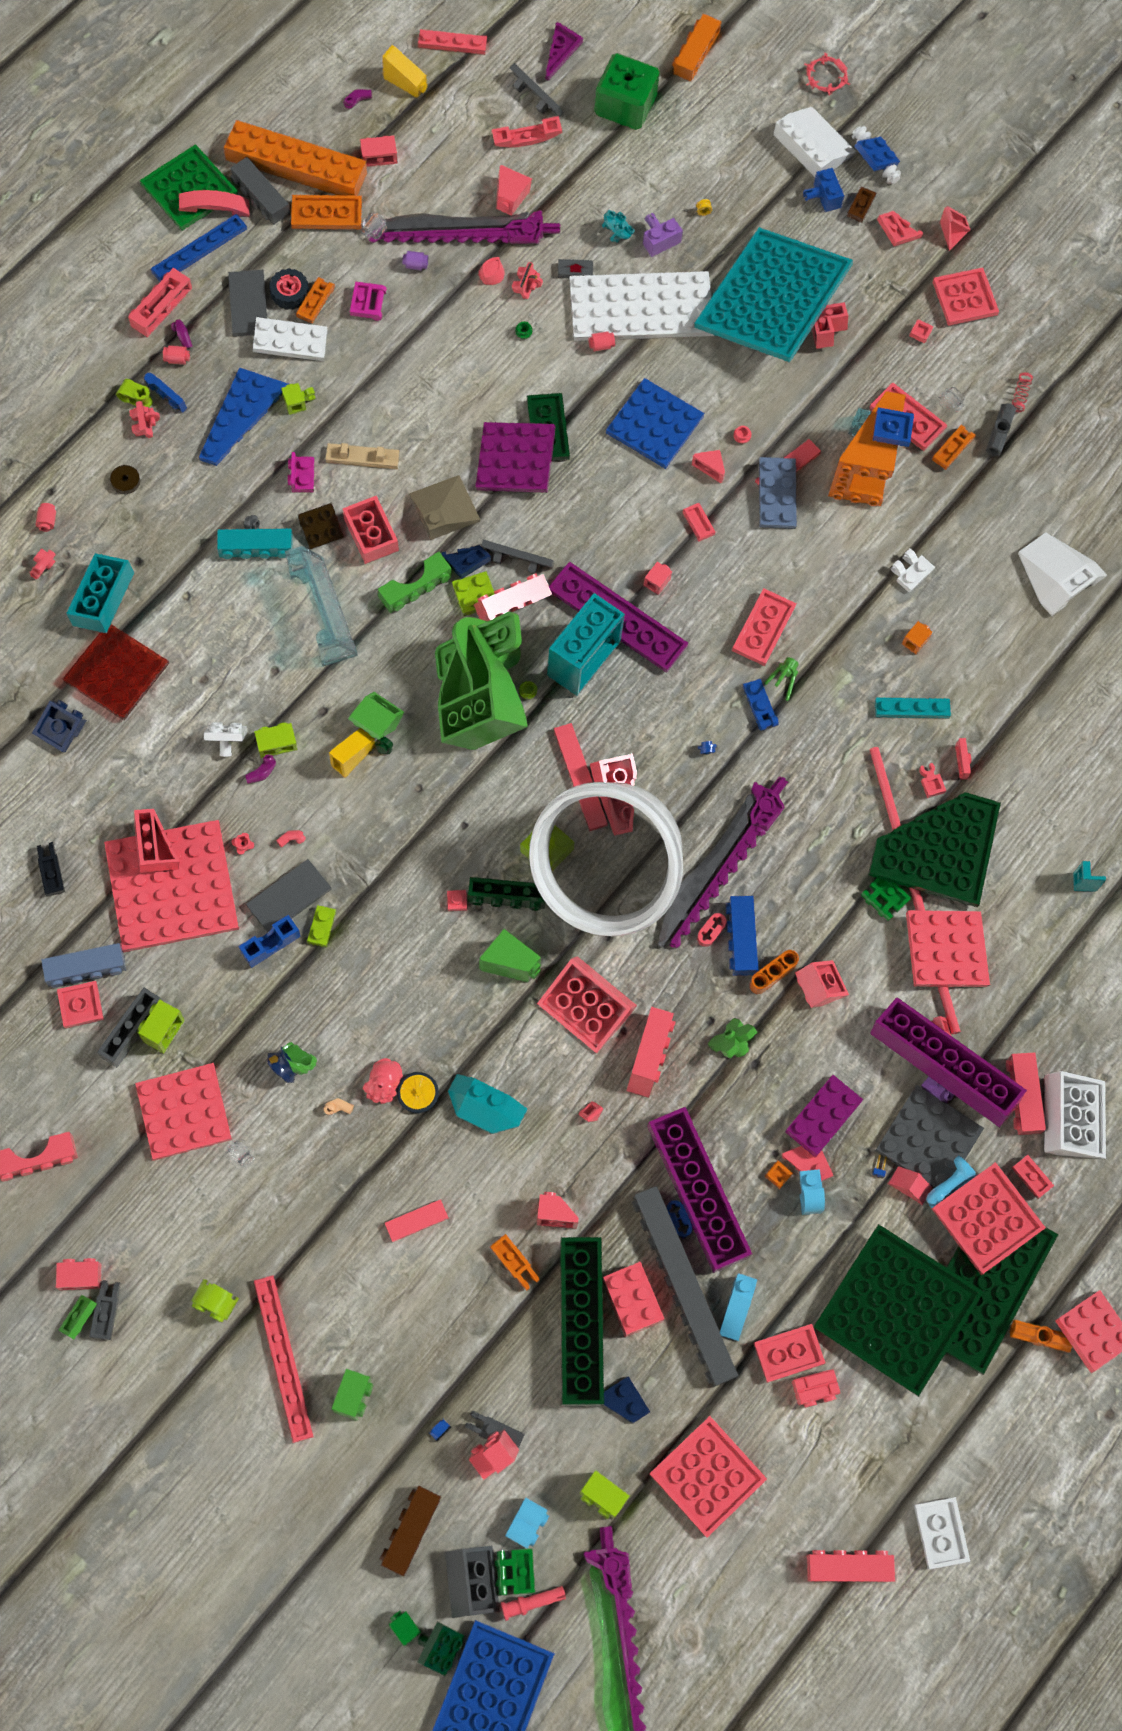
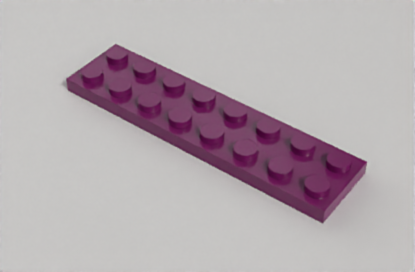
[549,561,689,673]

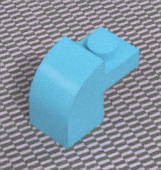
[799,1169,825,1215]

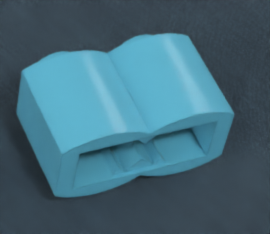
[505,1497,549,1549]

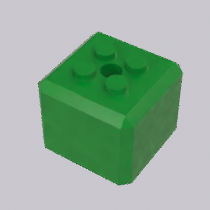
[594,53,660,130]

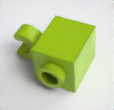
[281,383,316,415]

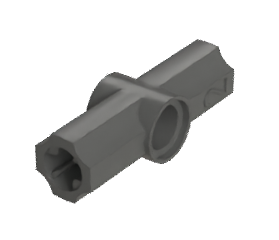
[986,403,1016,456]

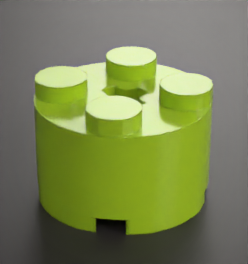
[191,1279,239,1322]

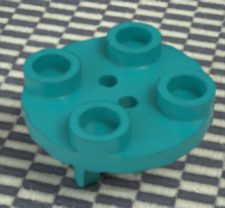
[602,210,634,243]

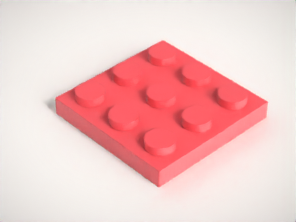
[932,268,999,326]
[1055,1290,1122,1373]

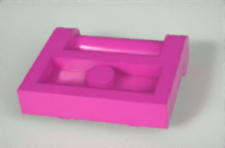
[350,281,387,321]

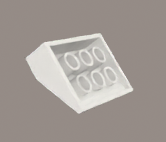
[774,107,857,177]
[1044,1071,1106,1159]

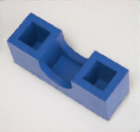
[239,915,301,968]

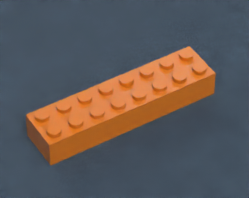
[224,120,367,196]

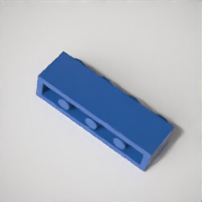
[725,896,758,976]

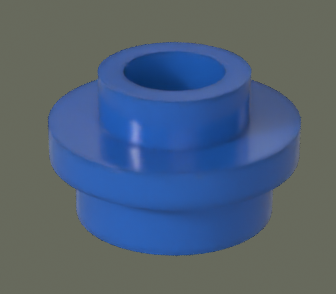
[698,741,717,754]

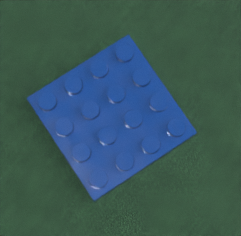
[606,378,704,469]

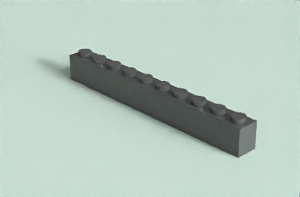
[632,1186,738,1387]

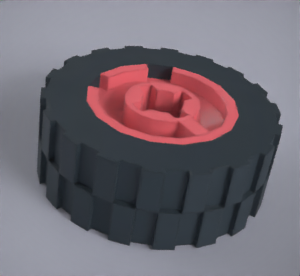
[269,268,309,310]

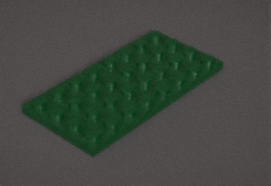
[946,1227,1058,1375]

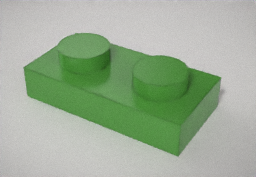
[59,1294,97,1340]

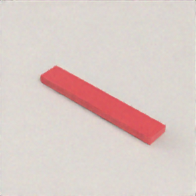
[554,723,608,832]

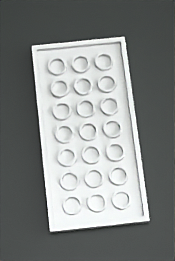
[569,271,714,341]

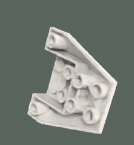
[1018,532,1107,616]

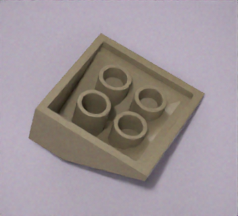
[409,475,480,540]

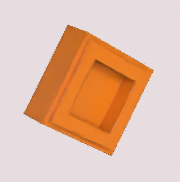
[765,1161,793,1189]

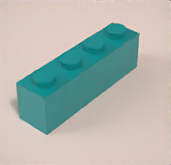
[217,528,293,559]

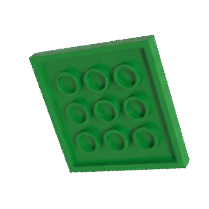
[140,144,238,231]

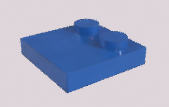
[872,407,914,447]

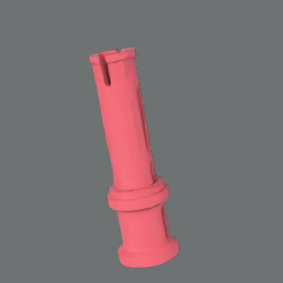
[500,1586,566,1621]

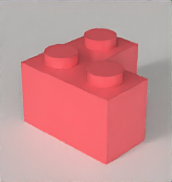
[811,302,848,349]
[469,1430,519,1480]

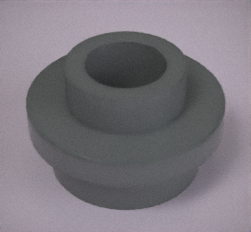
[244,515,260,529]

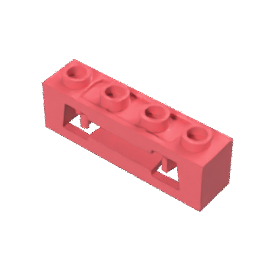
[128,268,192,338]

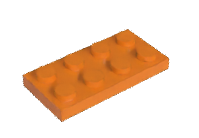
[291,195,362,230]

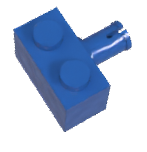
[803,168,844,212]

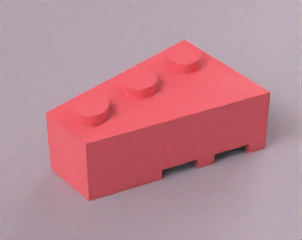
[134,809,180,873]

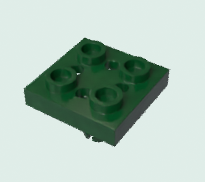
[417,1621,465,1676]

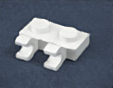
[891,549,935,593]

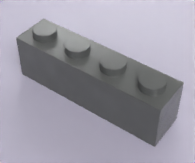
[230,157,290,225]
[97,987,161,1068]

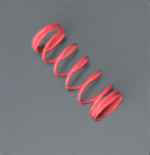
[1012,372,1033,412]

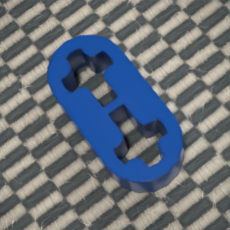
[666,1200,692,1238]

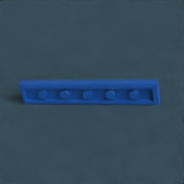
[151,214,247,282]

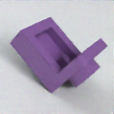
[921,1077,954,1103]

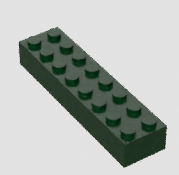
[560,1237,604,1407]

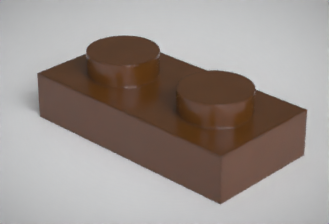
[847,186,877,223]

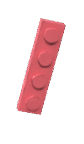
[418,29,487,55]

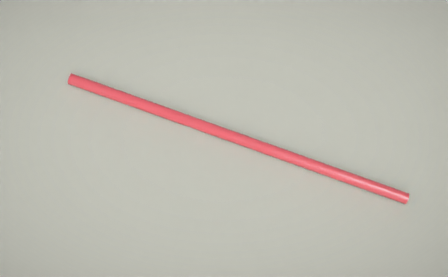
[870,747,961,1035]

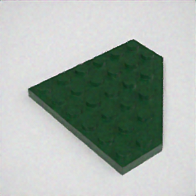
[868,792,1001,908]

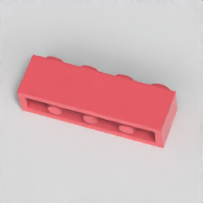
[1006,1053,1046,1135]
[807,1550,895,1582]

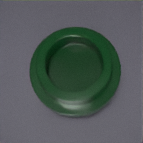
[375,737,393,754]

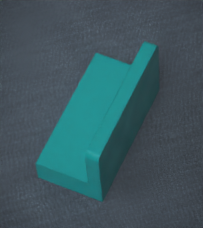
[1073,861,1106,892]

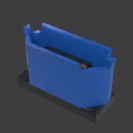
[429,1419,452,1442]

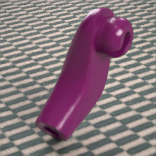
[343,89,372,109]
[171,319,193,348]
[245,754,276,784]

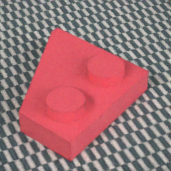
[782,1146,834,1182]

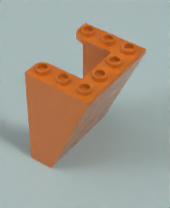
[828,391,906,506]

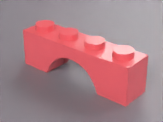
[0,1132,78,1182]

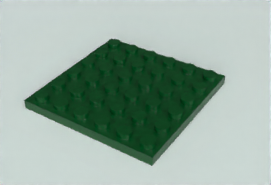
[813,1224,984,1397]

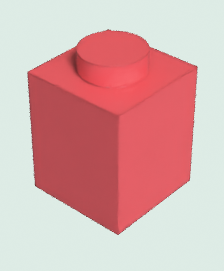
[644,561,672,595]

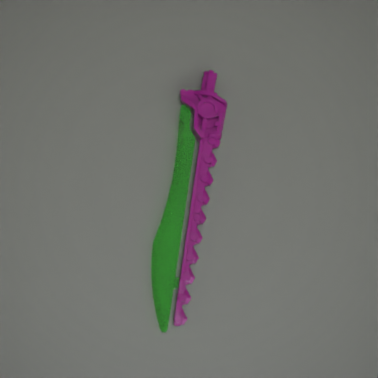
[584,1526,647,1731]

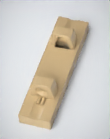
[326,443,400,470]

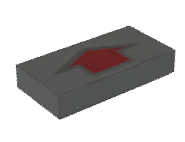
[558,259,593,278]

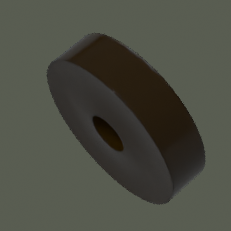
[110,465,140,494]

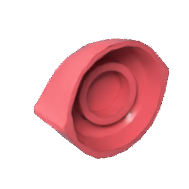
[479,257,505,285]

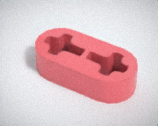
[697,913,727,947]

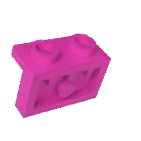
[288,452,315,493]

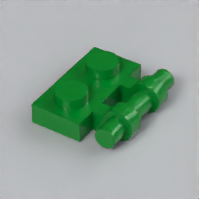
[861,878,911,921]
[495,1549,535,1595]

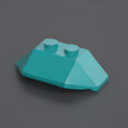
[448,1074,528,1134]

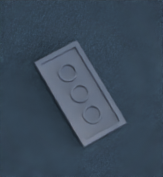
[759,457,797,529]

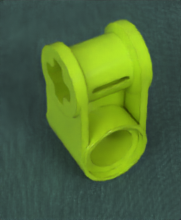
[116,379,153,408]

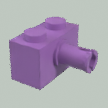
[643,213,683,257]

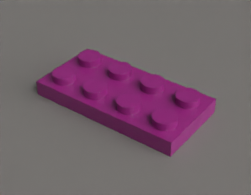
[785,1075,864,1158]

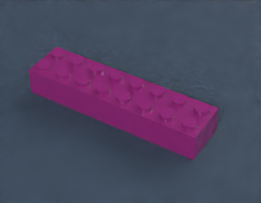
[870,997,1027,1128]
[647,1107,752,1274]

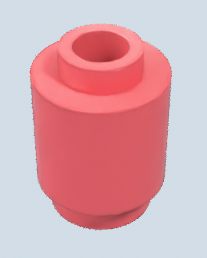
[588,331,615,352]
[163,345,190,365]
[35,503,56,532]

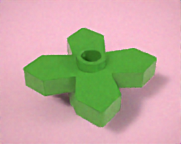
[707,1018,757,1058]

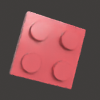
[57,981,104,1028]

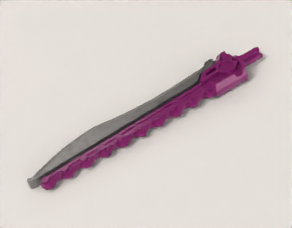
[361,210,560,244]
[658,776,788,948]

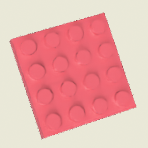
[906,910,990,987]
[135,1063,232,1161]
[932,1162,1046,1275]
[649,1416,767,1538]

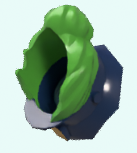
[267,1042,317,1083]

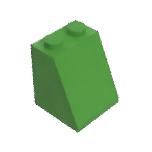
[479,929,541,982]

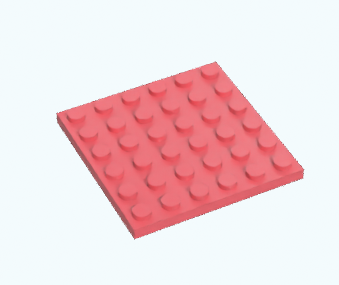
[104,820,239,953]

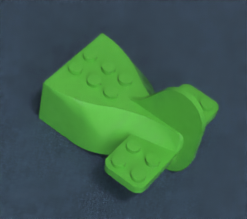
[435,611,528,750]

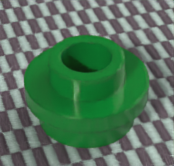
[515,321,533,339]

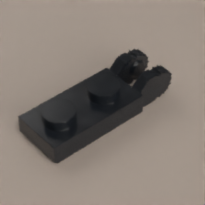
[37,842,65,897]

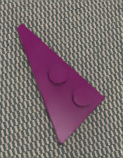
[545,21,583,81]

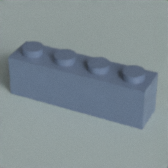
[41,943,126,988]

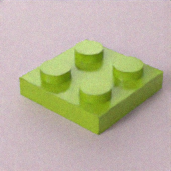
[452,571,495,616]

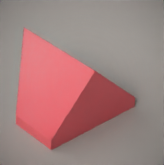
[940,206,971,251]

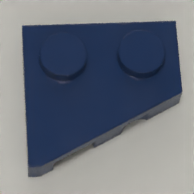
[441,545,491,579]
[604,1376,650,1423]

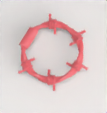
[804,53,850,96]

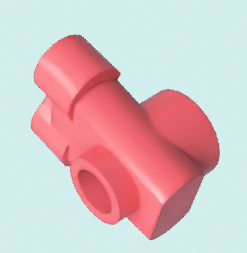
[30,548,56,579]

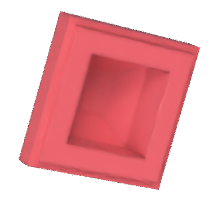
[578,1101,603,1122]

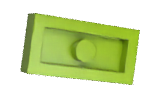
[307,905,336,947]

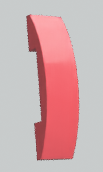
[492,116,562,147]
[179,190,250,217]

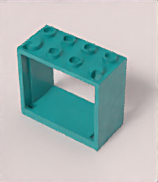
[547,593,625,696]

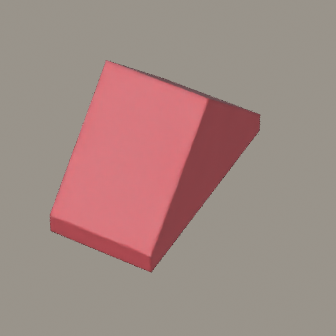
[691,450,725,483]
[888,1166,933,1205]

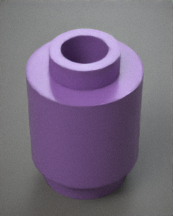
[402,251,428,271]

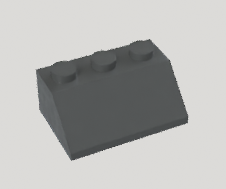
[445,1546,500,1618]

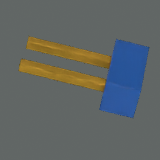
[872,1155,887,1178]

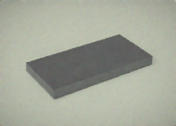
[228,270,267,337]
[246,859,332,932]

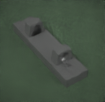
[510,63,563,117]
[481,539,555,574]

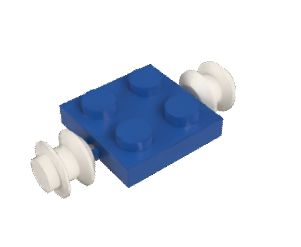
[852,126,901,184]

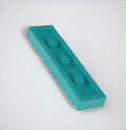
[875,697,951,719]

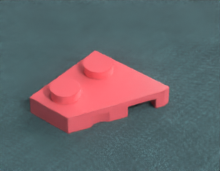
[877,211,923,246]

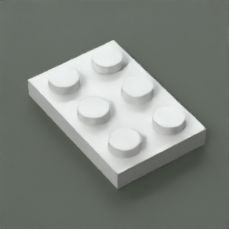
[914,1497,970,1570]

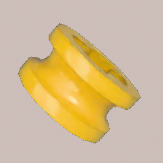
[696,199,712,216]

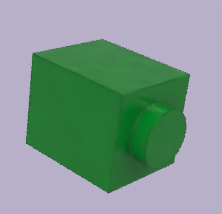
[389,1611,422,1646]

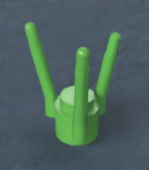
[764,657,799,701]

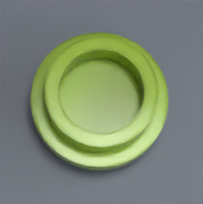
[519,681,538,699]

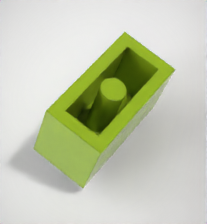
[254,722,298,758]

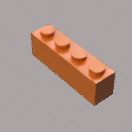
[672,14,721,82]

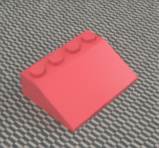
[537,956,637,1054]

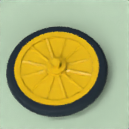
[397,1072,439,1113]

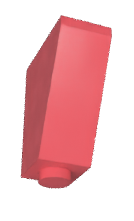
[496,165,532,216]

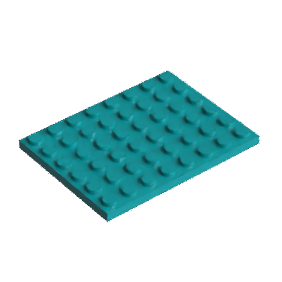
[694,227,853,362]

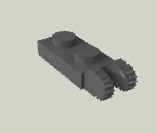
[90,1280,121,1341]
[464,1411,525,1448]

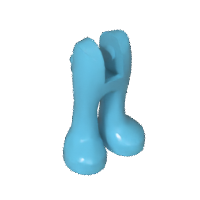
[926,1155,977,1208]

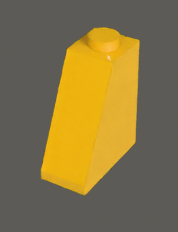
[382,45,427,98]
[329,728,375,778]

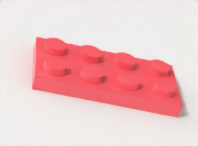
[869,382,947,451]
[732,588,797,666]

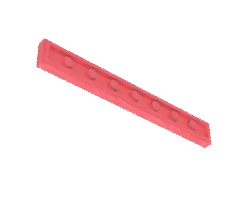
[254,1275,314,1443]

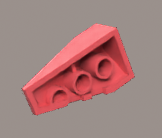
[590,754,637,836]

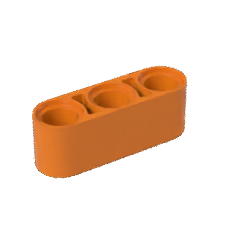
[749,950,799,994]

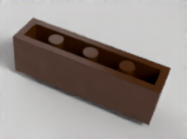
[379,1485,442,1577]

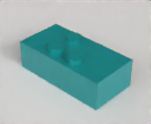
[66,553,134,633]

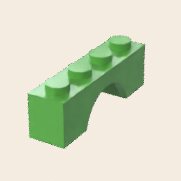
[378,552,452,613]

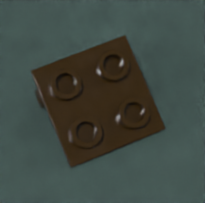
[297,503,344,549]

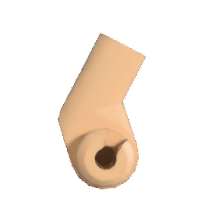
[324,1098,354,1115]

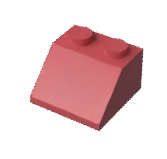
[795,960,849,1008]
[537,1192,579,1229]

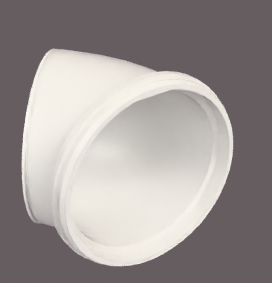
[529,782,683,936]

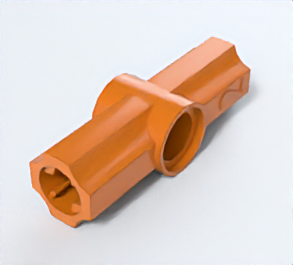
[1009,1320,1073,1353]

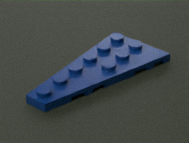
[199,367,288,466]

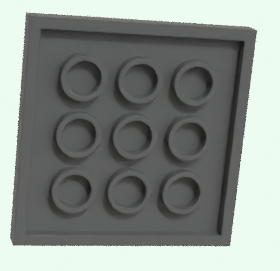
[875,1085,984,1189]

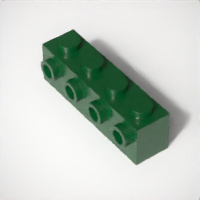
[468,877,545,911]

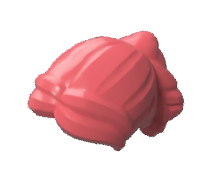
[363,1058,403,1104]

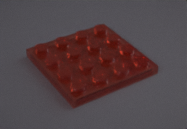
[63,624,169,721]

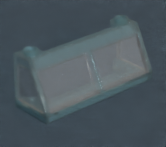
[285,546,358,667]

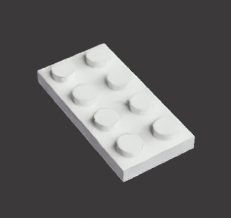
[253,317,327,361]

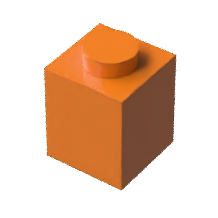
[902,621,933,655]

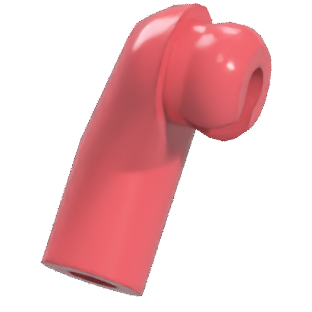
[276,830,306,848]

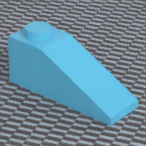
[720,1273,758,1341]

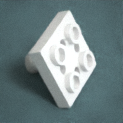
[204,722,247,757]

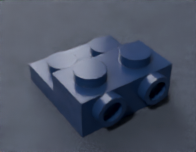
[32,700,87,753]

